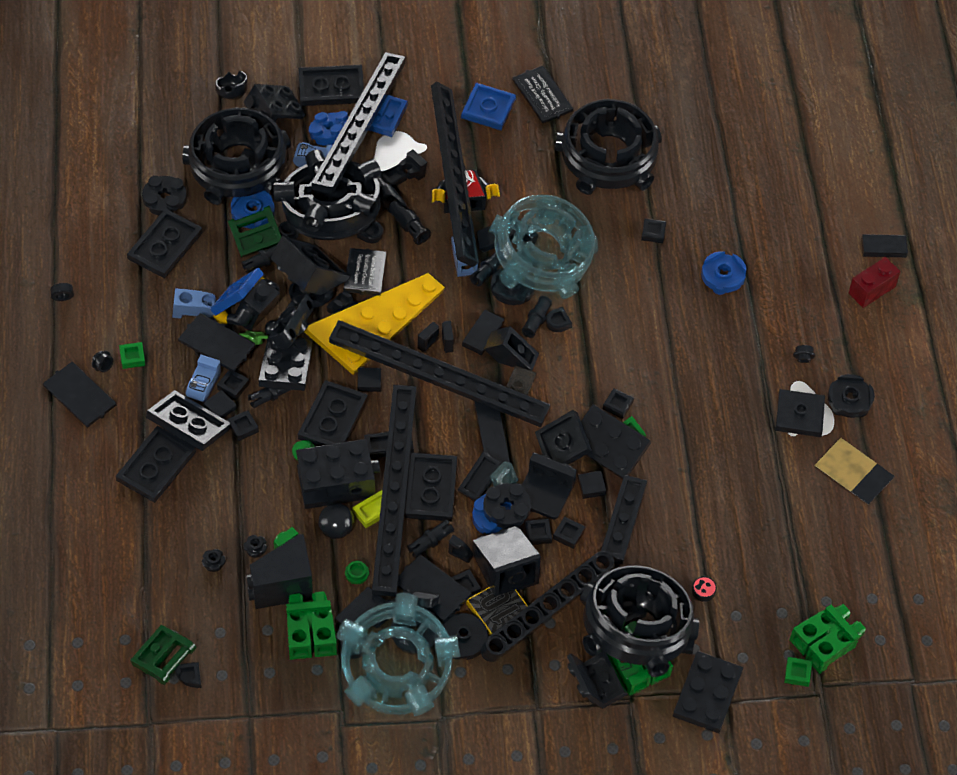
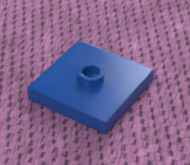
[461,83,516,131]
[211,268,264,316]

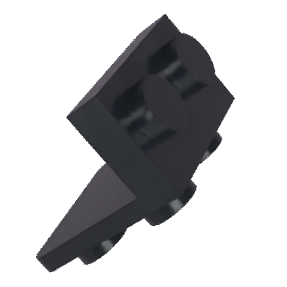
[244,84,305,122]
[522,452,577,520]
[567,652,628,709]

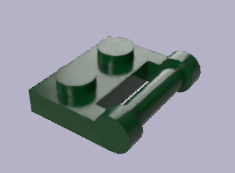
[228,205,281,258]
[130,624,196,685]

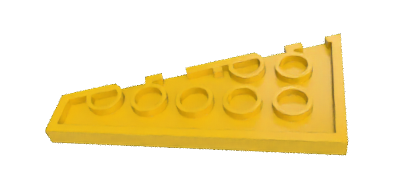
[304,273,445,375]

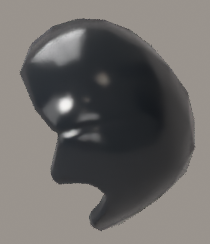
[215,71,248,100]
[319,503,355,539]

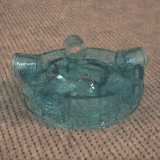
[488,194,598,299]
[336,593,460,716]

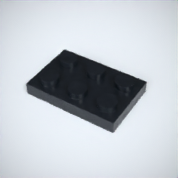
[298,65,364,106]
[127,208,203,279]
[259,335,313,391]
[297,380,368,446]
[146,390,231,451]
[581,404,651,479]
[116,425,196,503]
[405,453,457,522]
[673,651,744,734]

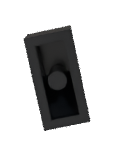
[484,326,539,372]

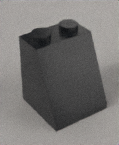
[472,526,541,597]
[246,534,313,609]

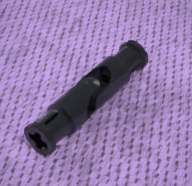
[377,174,431,245]

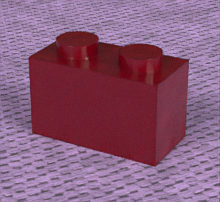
[848,257,901,308]

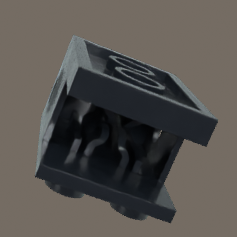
[296,439,380,509]

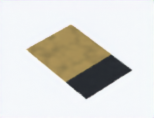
[815,438,895,505]

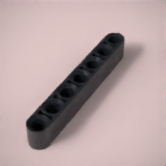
[480,551,614,662]

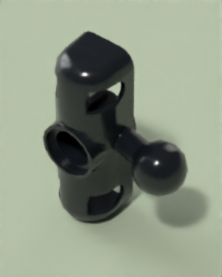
[265,292,314,349]

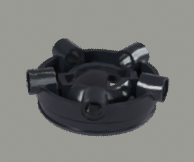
[555,99,662,195]
[182,108,291,205]
[274,150,381,240]
[580,565,699,677]

